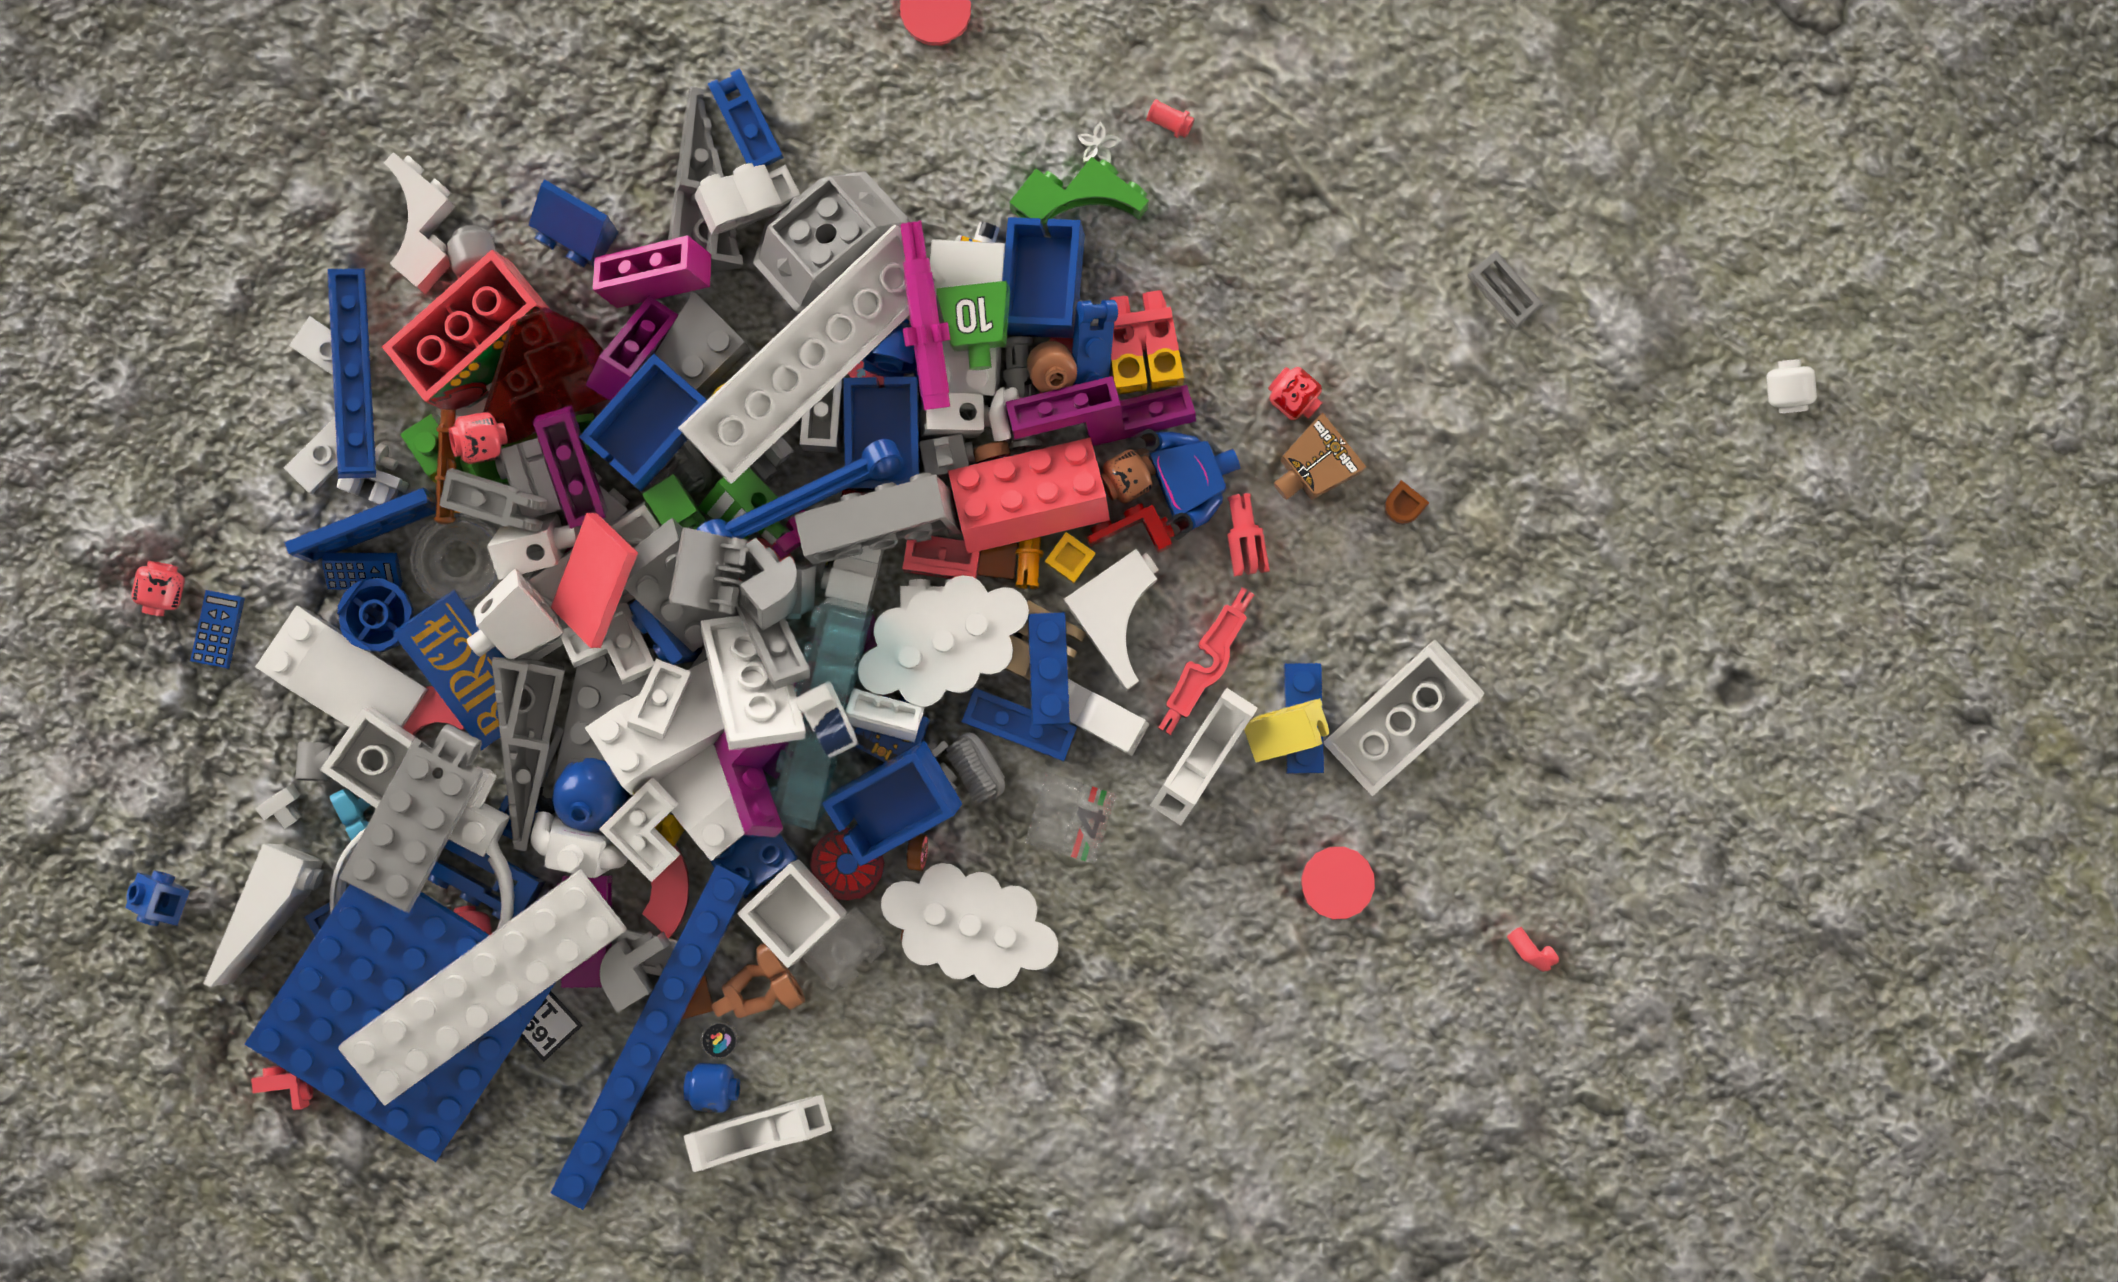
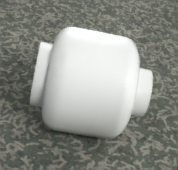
[1766,359,1817,413]

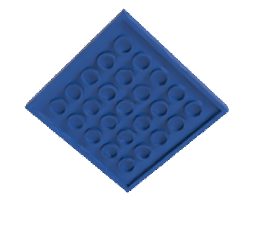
[244,884,557,1162]

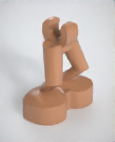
[712,943,805,1018]

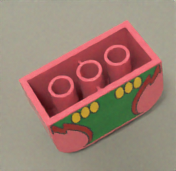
[382,250,557,410]

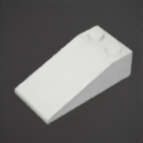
[930,239,1005,396]
[255,605,428,728]
[1323,639,1484,796]
[585,660,725,796]
[658,744,745,861]
[204,844,324,987]

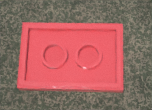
[550,513,638,648]

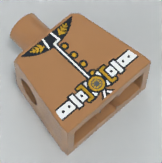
[1273,413,1366,500]

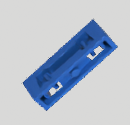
[427,839,545,919]

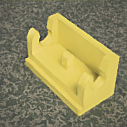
[1244,698,1329,762]

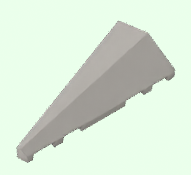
[668,86,743,272]
[492,657,565,851]

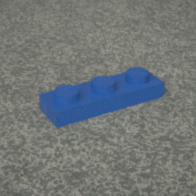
[1028,612,1070,725]
[1284,663,1324,774]
[961,688,1077,762]

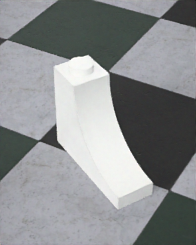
[1064,549,1158,691]

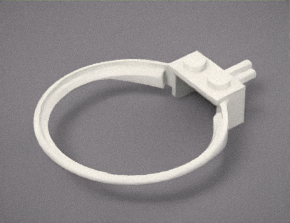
[330,766,515,930]

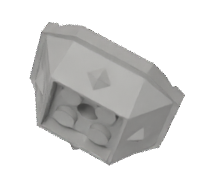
[753,171,910,315]

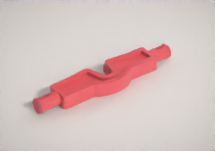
[1158,587,1255,735]

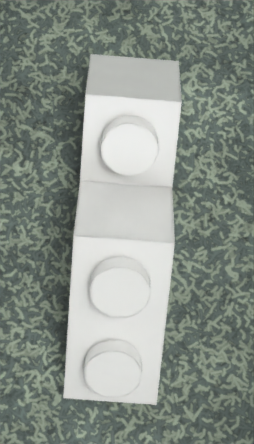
[384,152,455,294]
[1150,688,1258,826]
[684,1095,832,1172]

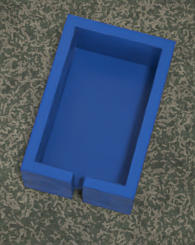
[1002,217,1085,338]
[579,353,707,492]
[843,377,921,491]
[822,740,963,866]

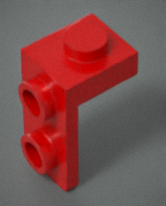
[1087,503,1175,554]

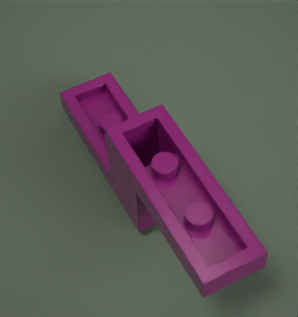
[1005,376,1196,446]
[714,731,784,837]

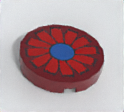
[810,827,885,901]

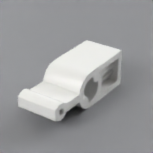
[1068,679,1150,756]

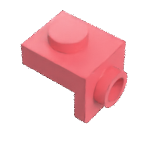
[251,1066,313,1111]

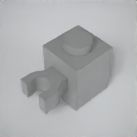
[919,433,976,480]

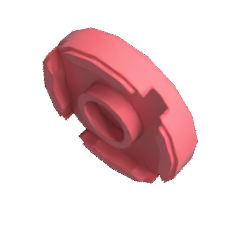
[900,0,971,46]
[1301,846,1375,919]

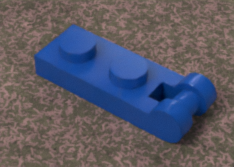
[708,68,784,167]
[1072,300,1118,385]

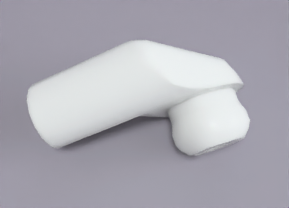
[989,387,1019,441]

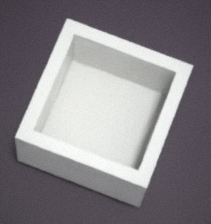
[737,859,848,968]

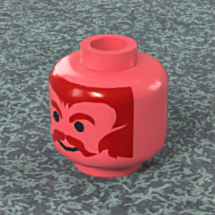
[1268,367,1323,420]

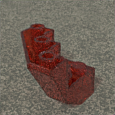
[483,307,607,447]

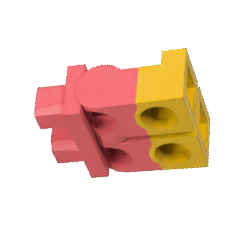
[1109,290,1184,395]

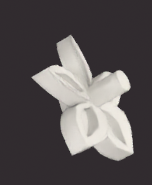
[1077,122,1121,164]

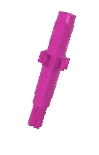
[900,221,951,410]

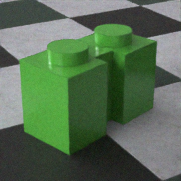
[642,474,706,530]

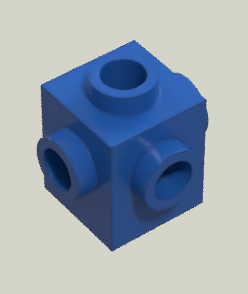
[125,870,190,926]

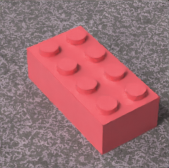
[948,437,1110,554]

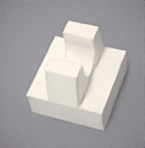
[255,783,302,829]

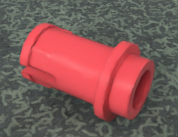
[1146,99,1195,138]

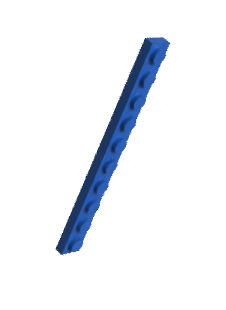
[550,863,752,1210]

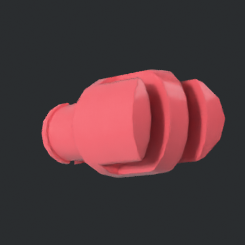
[1227,493,1270,577]

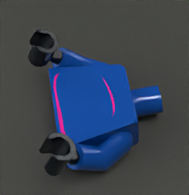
[1134,429,1241,540]

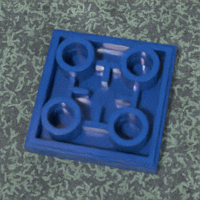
[629,600,702,665]

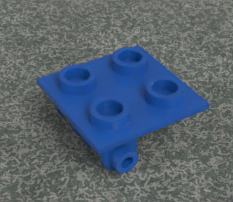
[708,833,797,899]

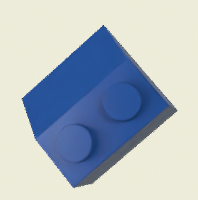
[529,179,619,268]

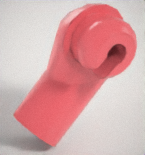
[1507,927,1559,972]

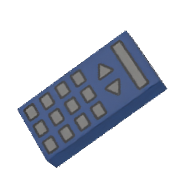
[322,553,403,590]
[190,590,245,669]

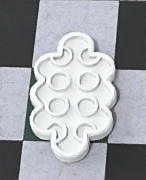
[858,575,1029,707]
[881,863,1058,988]

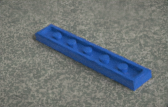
[327,269,376,479]

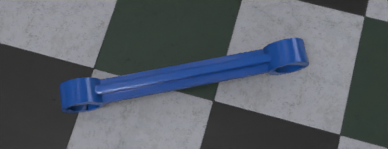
[696,439,904,539]

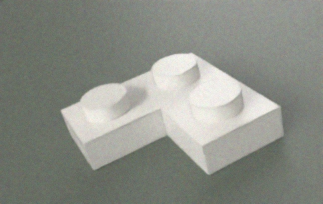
[560,602,654,685]
[599,777,680,882]

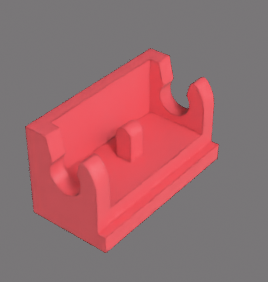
[902,536,980,579]

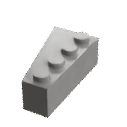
[655,291,750,396]
[795,473,962,564]

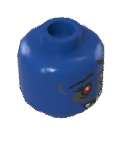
[684,1063,740,1113]

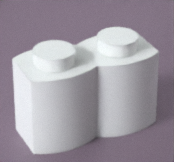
[694,163,782,235]

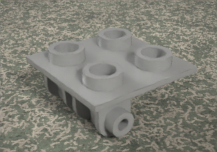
[669,527,749,615]

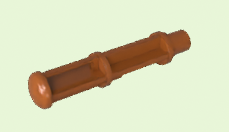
[433,409,456,524]

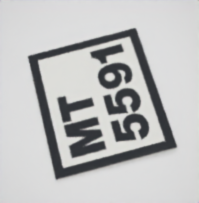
[520,991,583,1062]

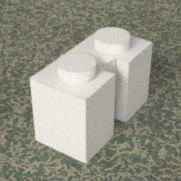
[821,545,885,609]

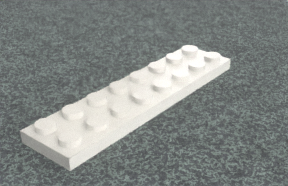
[678,225,946,484]
[338,869,626,1106]

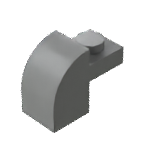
[740,538,797,631]
[600,931,671,1013]

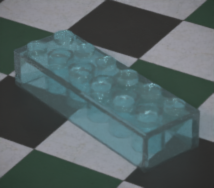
[771,596,874,830]

